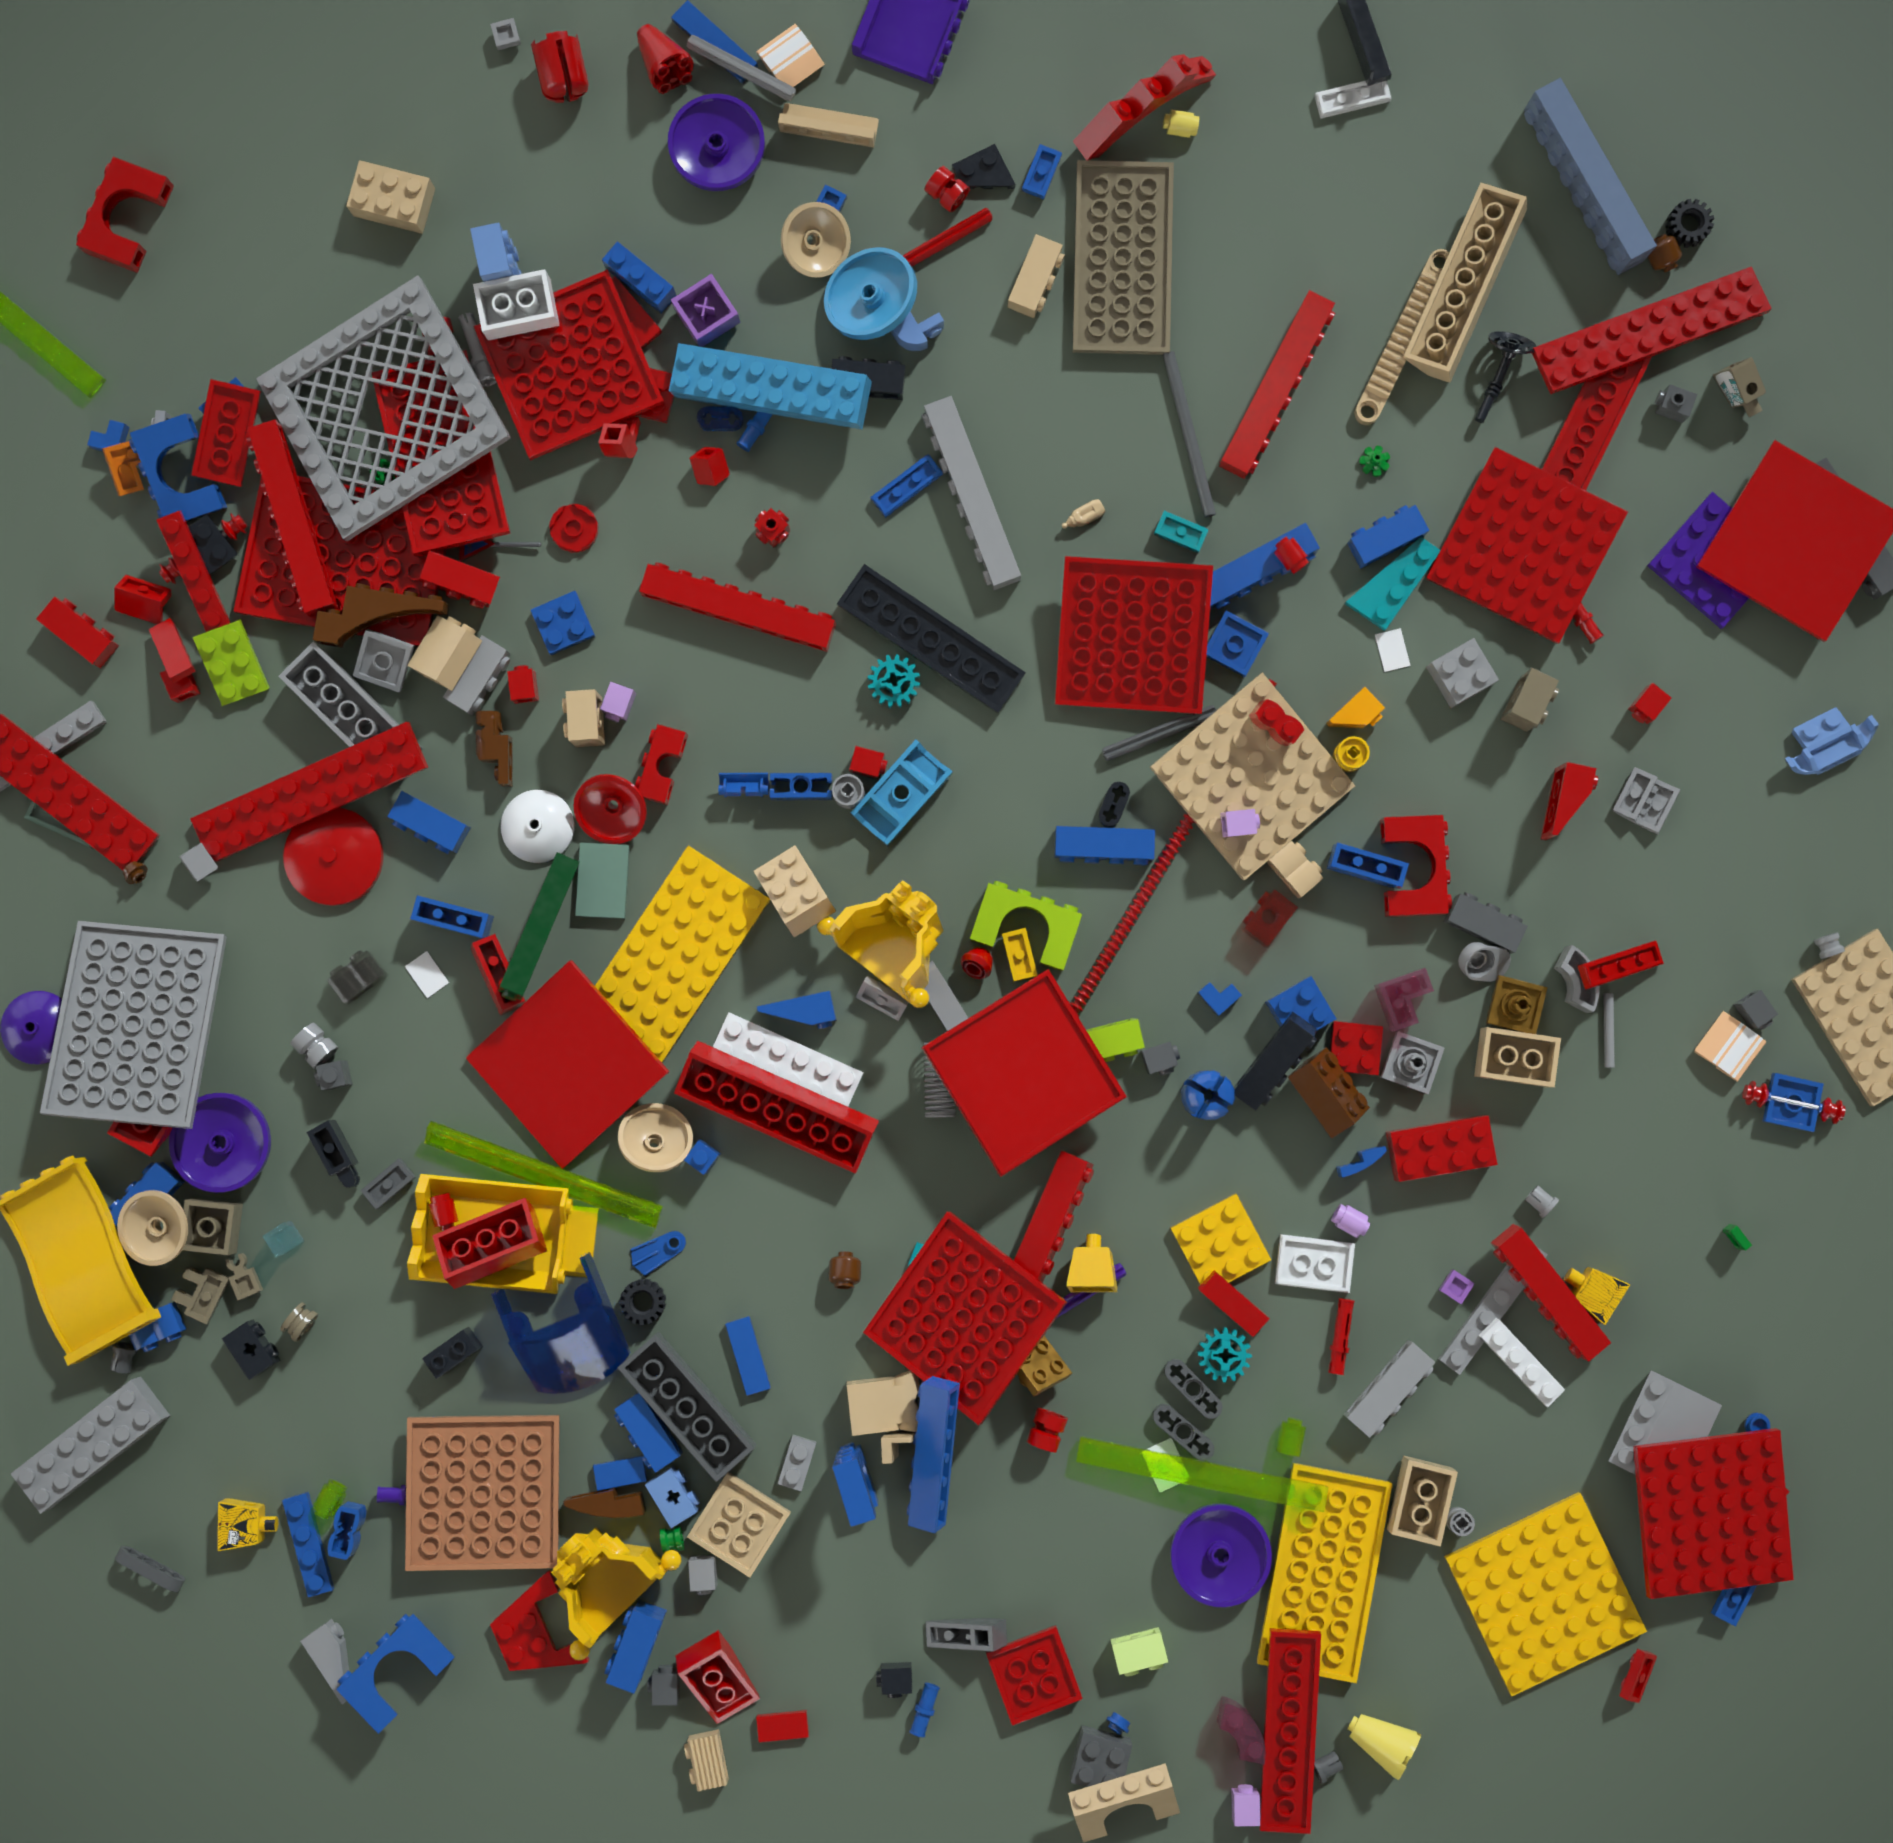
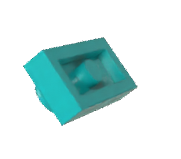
[1154,510,1209,553]

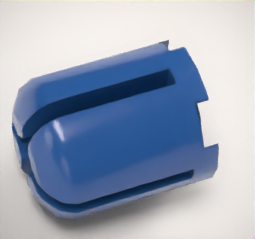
[1181,1070,1235,1120]

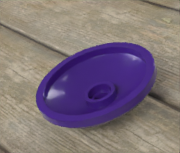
[0,991,62,1065]

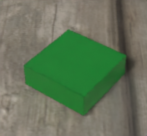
[1723,1224,1752,1251]

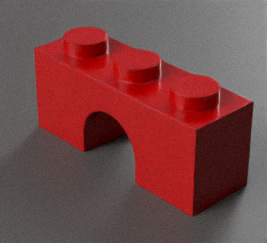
[635,724,688,805]

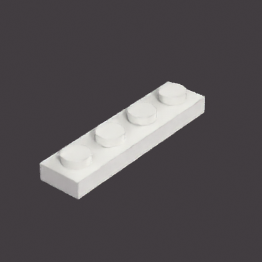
[1479,1318,1565,1407]

